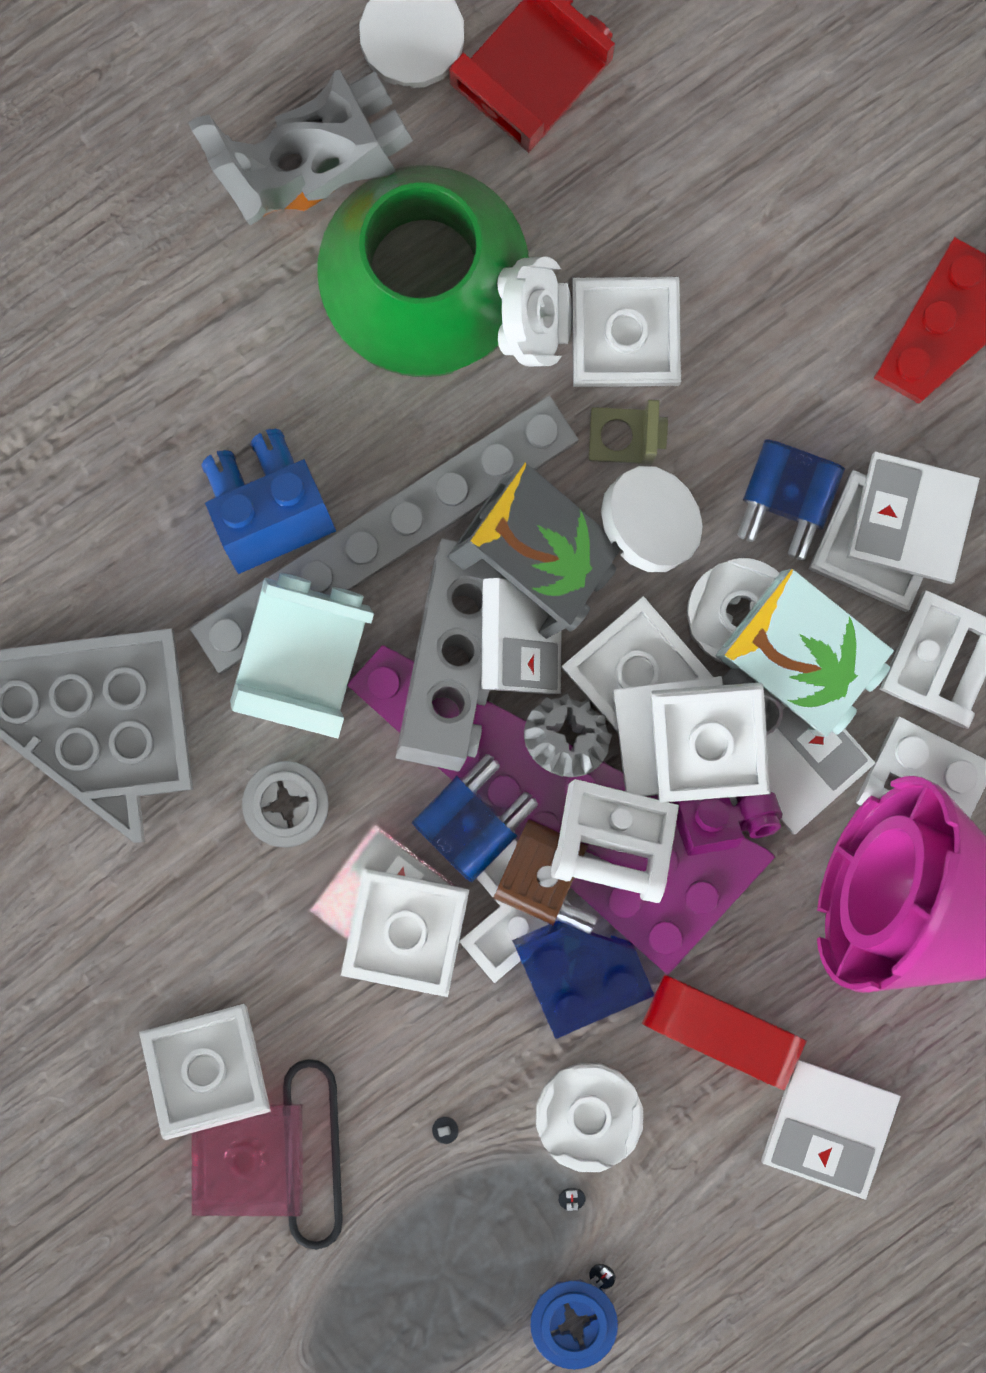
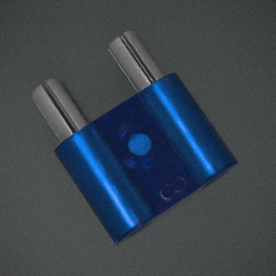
[737,439,845,560]
[412,754,538,882]

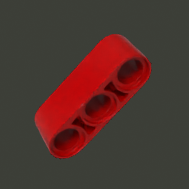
[642,974,807,1091]

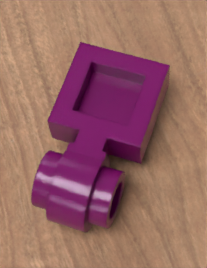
[674,792,783,856]

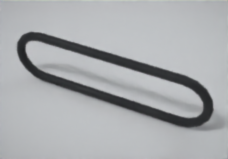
[283,1059,343,1250]

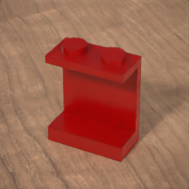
[449,0,615,153]

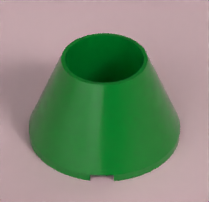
[317,165,529,377]

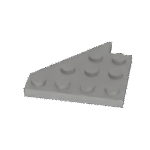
[0,628,193,843]

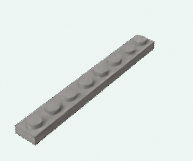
[189,395,579,674]

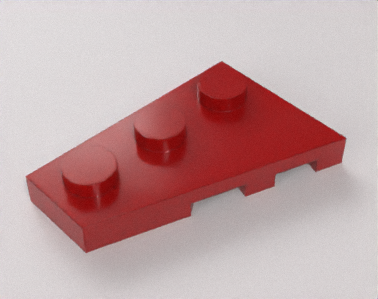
[873,237,986,404]

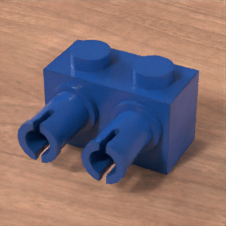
[202,429,336,574]

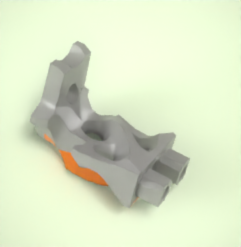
[188,69,413,225]

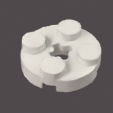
[497,257,572,367]
[687,558,779,665]

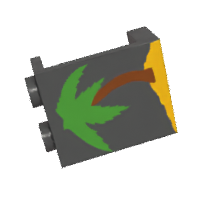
[447,462,621,639]

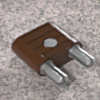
[493,819,612,934]

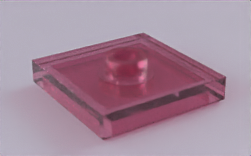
[192,1104,303,1216]

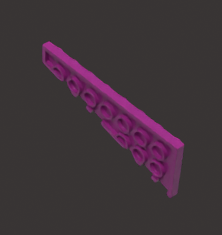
[347,645,775,975]

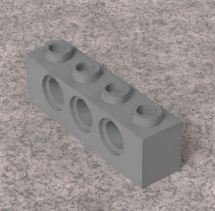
[395,538,506,772]

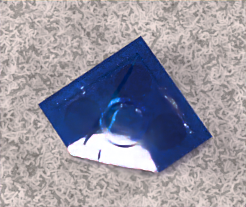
[512,920,654,1039]

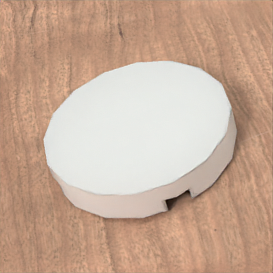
[360,0,464,88]
[601,466,703,572]
[536,1063,643,1172]

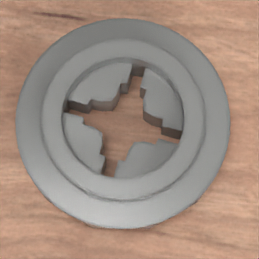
[524,693,612,777]
[242,761,329,848]

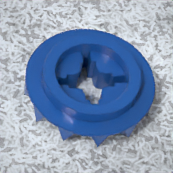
[531,1279,618,1370]

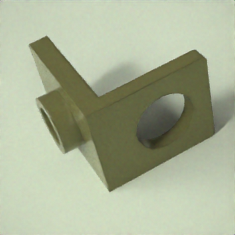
[589,399,668,464]

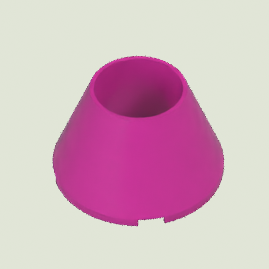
[817,776,986,993]

